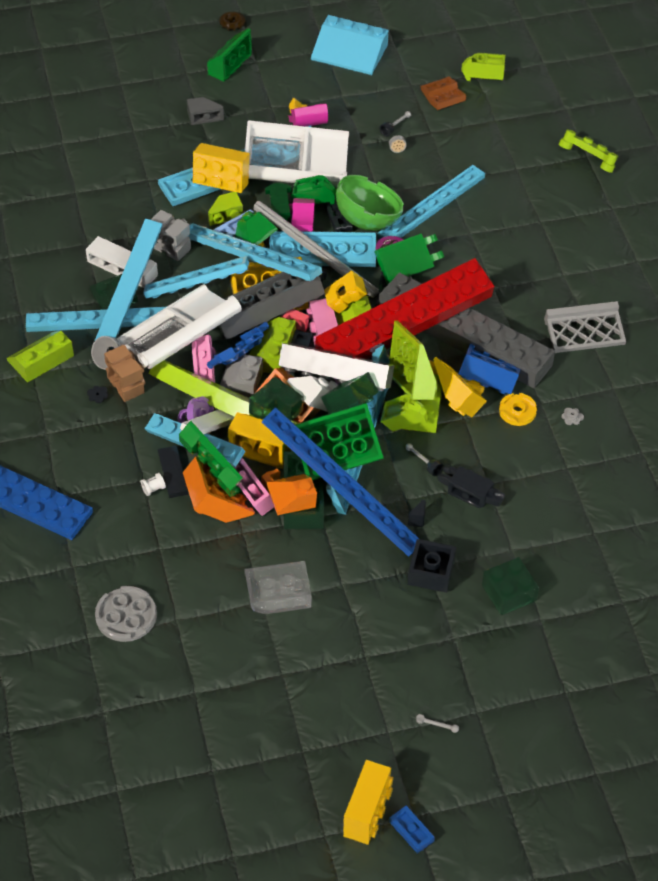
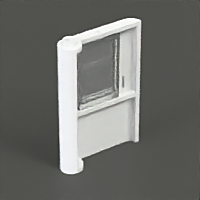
[245,121,349,188]
[116,284,242,369]

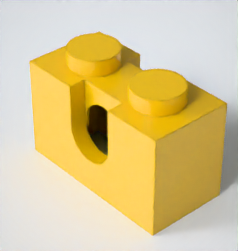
[324,271,367,314]

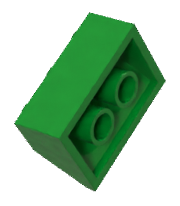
[207,28,252,82]

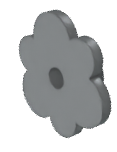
[561,408,584,425]

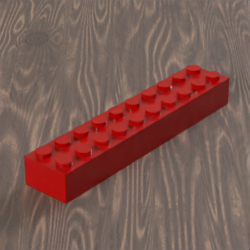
[315,258,495,359]

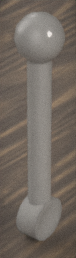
[416,714,459,733]

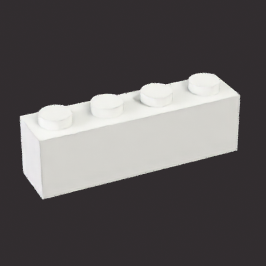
[86,236,158,288]

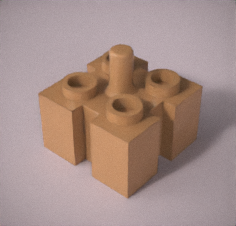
[104,345,146,402]

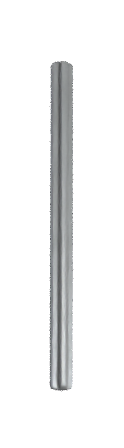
[254,201,379,298]

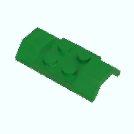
[179,421,243,497]

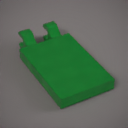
[374,233,444,284]

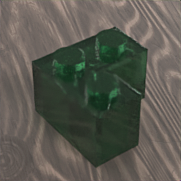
[249,377,304,421]

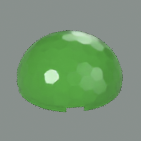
[336,175,404,231]

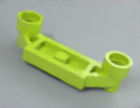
[559,129,618,173]

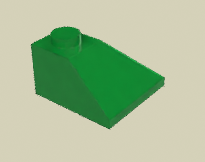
[235,211,278,245]

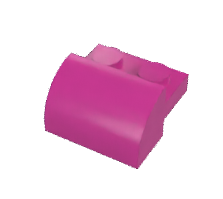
[289,103,328,127]

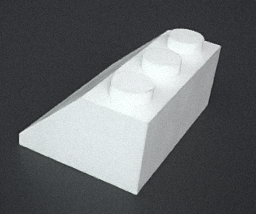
[287,376,353,412]

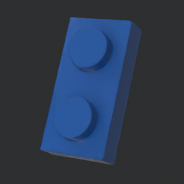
[389,806,435,854]

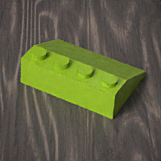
[389,321,438,400]

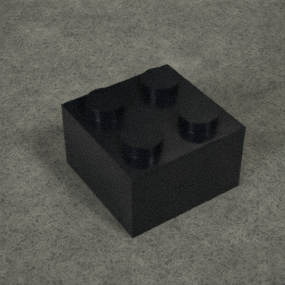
[407,539,456,593]

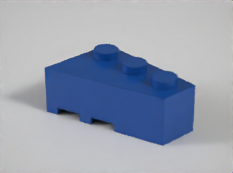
[458,344,520,394]

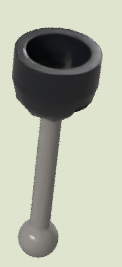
[379,111,411,137]
[405,443,444,477]

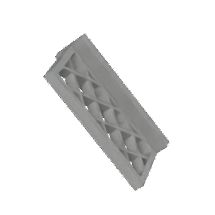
[544,301,626,353]

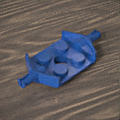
[206,322,269,369]

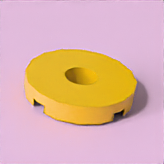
[499,393,537,426]

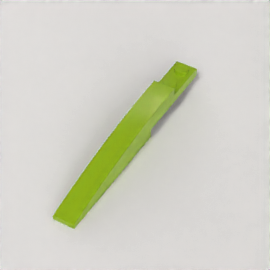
[149,360,300,425]

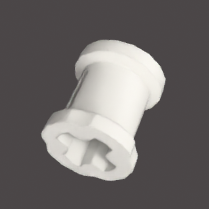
[140,473,166,496]

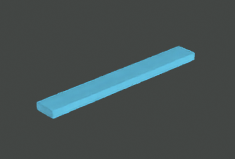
[377,165,485,239]
[95,218,163,349]

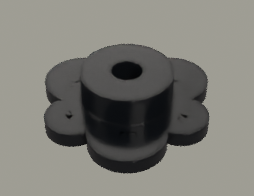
[87,386,108,403]

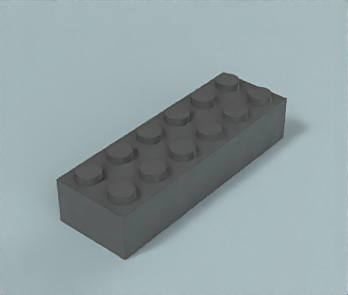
[217,261,325,340]

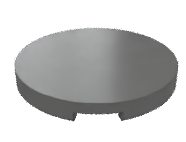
[95,586,157,642]

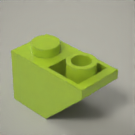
[208,192,243,226]

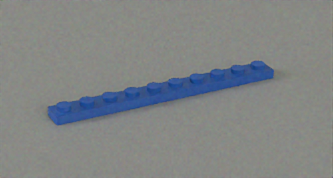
[262,407,419,557]

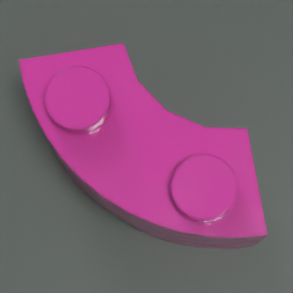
[289,198,315,232]

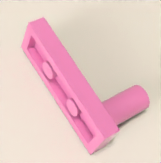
[192,335,216,383]

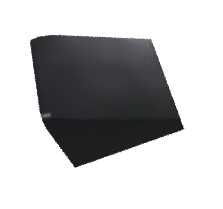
[408,500,426,527]

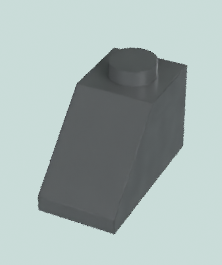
[187,97,224,125]

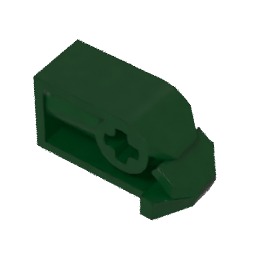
[265,183,291,230]

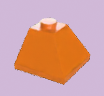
[266,474,317,515]

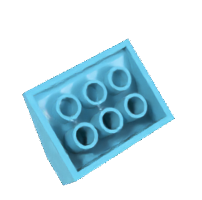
[311,15,389,75]

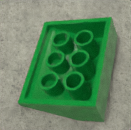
[295,403,384,481]

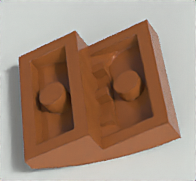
[421,77,466,110]

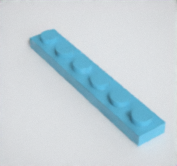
[143,256,249,299]
[145,413,245,468]

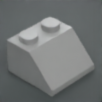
[220,355,263,398]

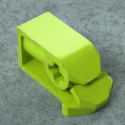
[461,53,505,81]
[380,394,428,432]

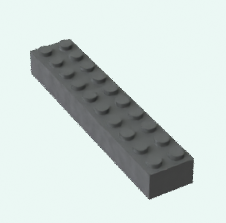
[379,272,555,388]

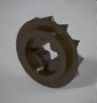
[220,12,245,31]

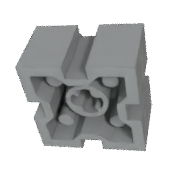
[151,210,191,261]

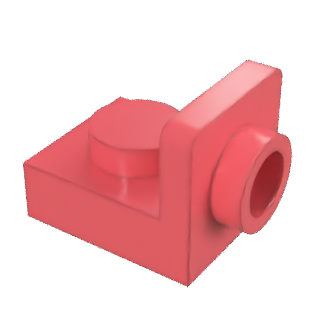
[281,309,309,332]

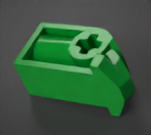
[291,175,336,205]

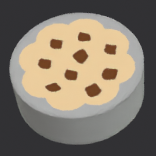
[389,135,406,153]

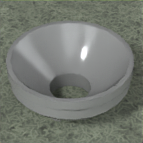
[91,336,121,370]

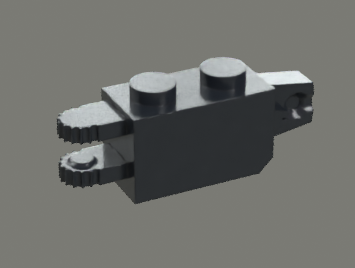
[437,465,505,508]

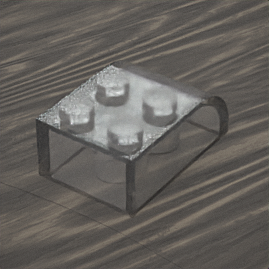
[244,561,312,614]

